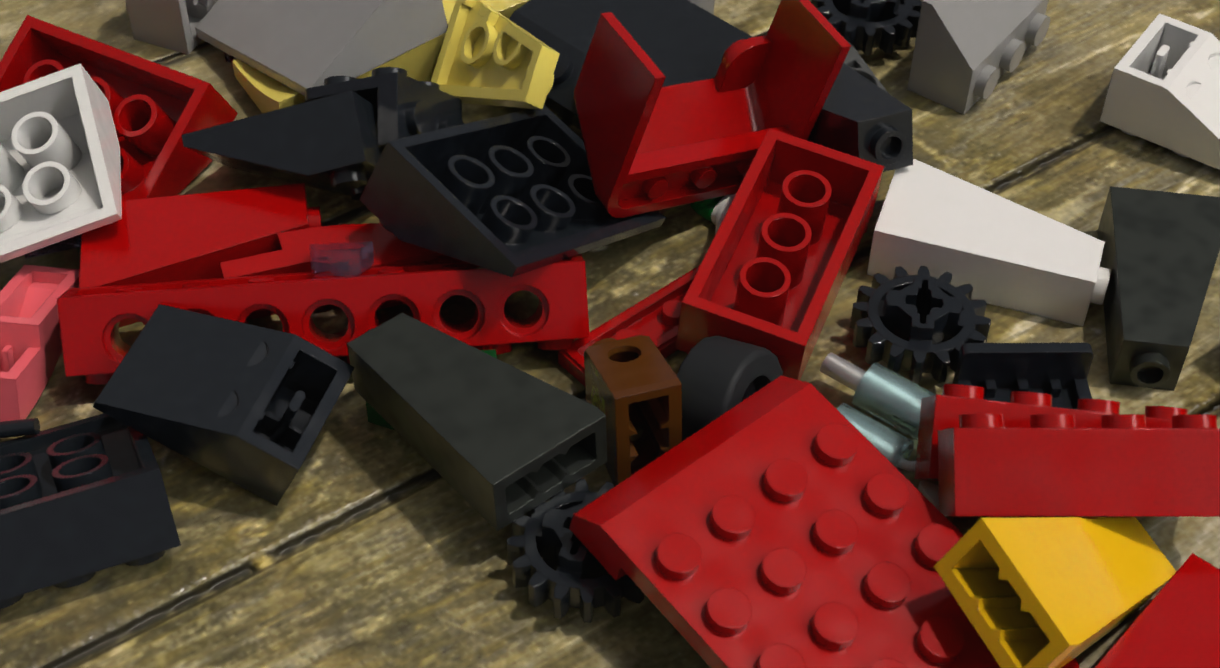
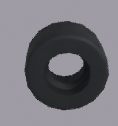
[677,336,783,441]

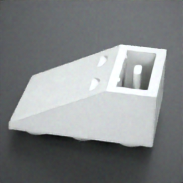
[1100,13,1220,170]

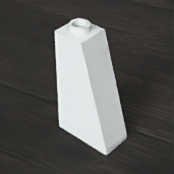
[867,158,1111,326]

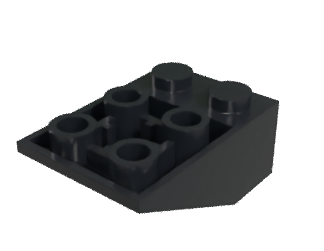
[93,304,355,506]

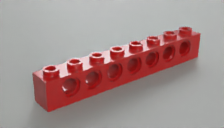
[57,254,590,385]

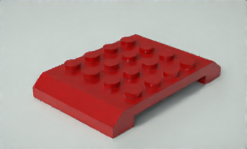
[570,375,1080,668]

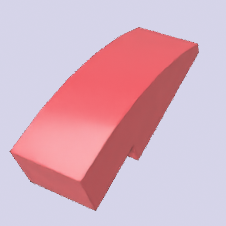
[0,265,80,422]

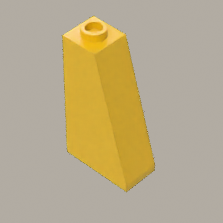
[934,517,1177,668]

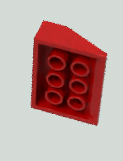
[0,15,238,201]

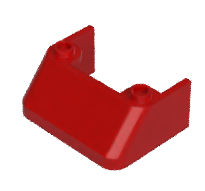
[574,0,851,218]

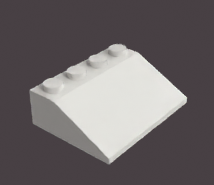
[0,63,122,263]

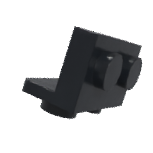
[952,342,1094,409]

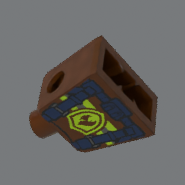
[584,335,682,487]

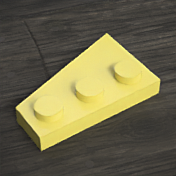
[431,0,560,110]

